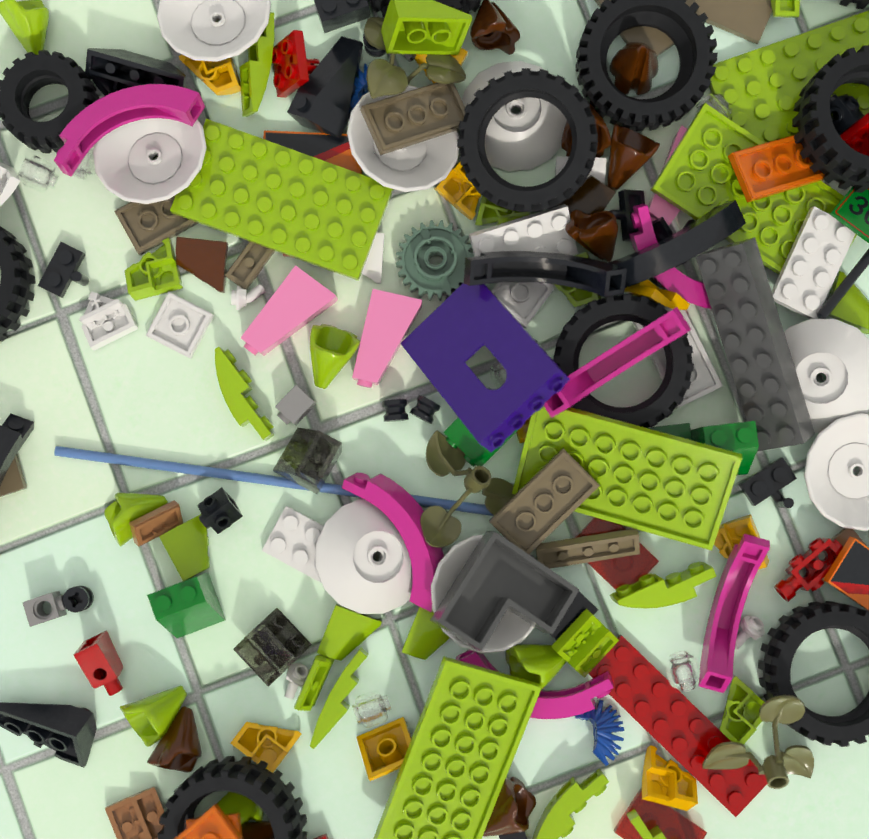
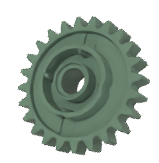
[396,220,474,301]

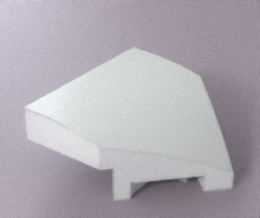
[79,292,139,351]

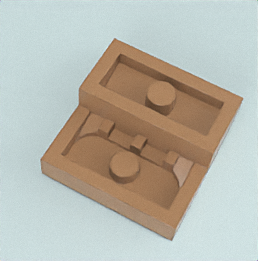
[105,786,165,839]

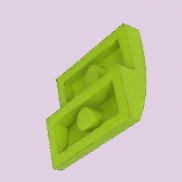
[551,609,619,678]
[294,655,334,711]

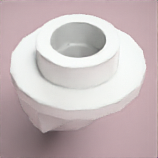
[231,284,265,310]
[735,615,765,649]
[284,663,309,700]

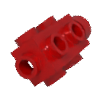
[774,538,843,602]

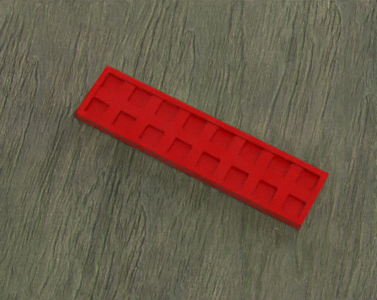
[589,634,767,817]

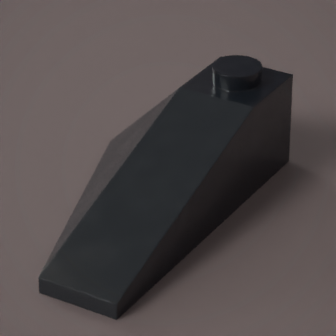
[287,36,363,138]
[0,702,97,768]

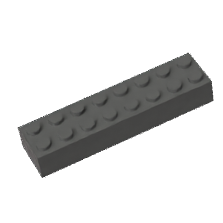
[695,237,815,451]

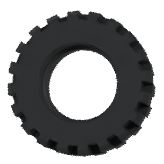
[0,50,99,154]

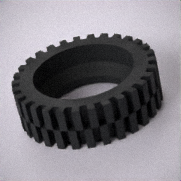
[576,0,718,131]

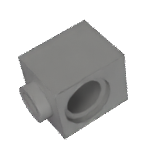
[275,385,316,425]
[22,591,67,627]

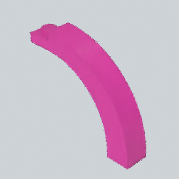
[54,84,205,177]
[629,204,711,309]
[544,307,691,418]
[342,472,444,612]
[699,534,770,693]
[455,650,613,719]

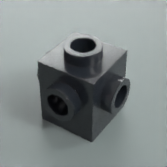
[830,94,864,136]
[197,487,243,534]

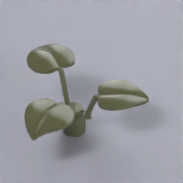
[364,17,466,99]
[420,430,515,548]
[702,695,814,789]

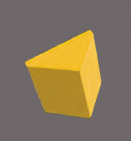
[356,717,412,781]

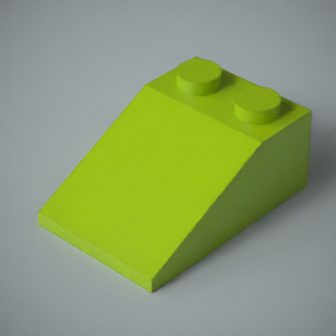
[381,0,472,55]

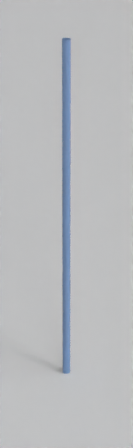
[54,446,494,516]

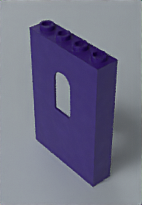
[400,283,570,453]

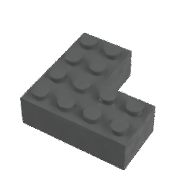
[431,531,580,651]

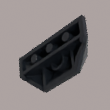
[85,48,186,96]

